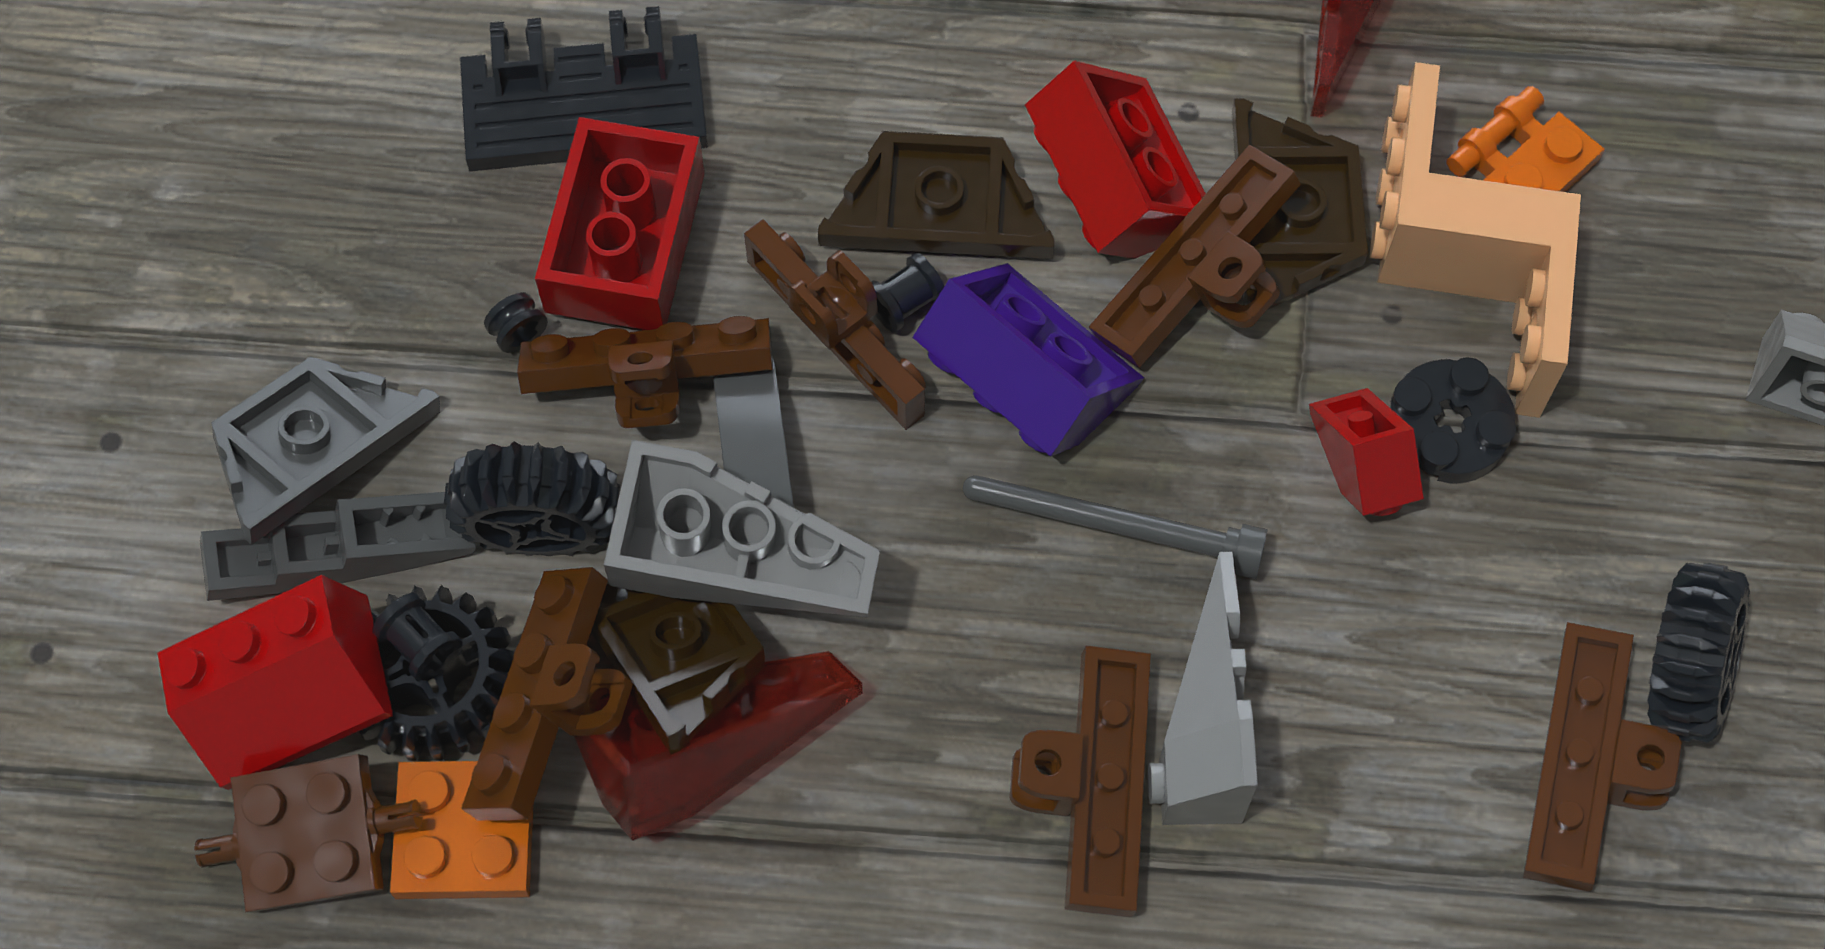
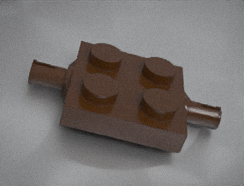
[194,754,423,913]

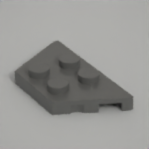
[211,357,440,545]

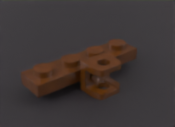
[1089,144,1301,368]
[744,219,926,430]
[517,316,772,428]
[461,567,633,821]
[1523,622,1682,892]
[1010,645,1151,917]

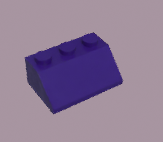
[912,263,1144,457]

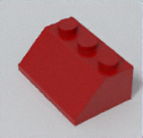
[1024,61,1206,259]
[157,575,393,790]

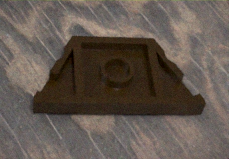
[1232,98,1368,310]
[818,131,1055,259]
[591,584,766,755]

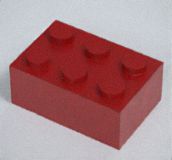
[535,117,705,330]

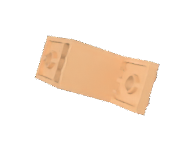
[1370,62,1581,418]

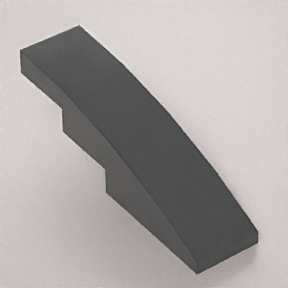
[713,357,794,508]
[200,492,476,601]

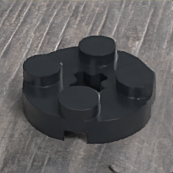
[1390,357,1516,484]

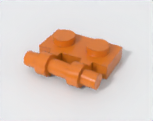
[1446,86,1605,192]

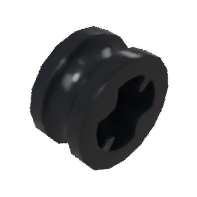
[484,292,548,353]

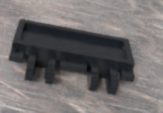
[460,6,708,172]

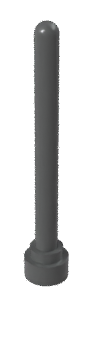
[963,475,1268,579]

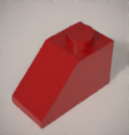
[1309,388,1424,516]

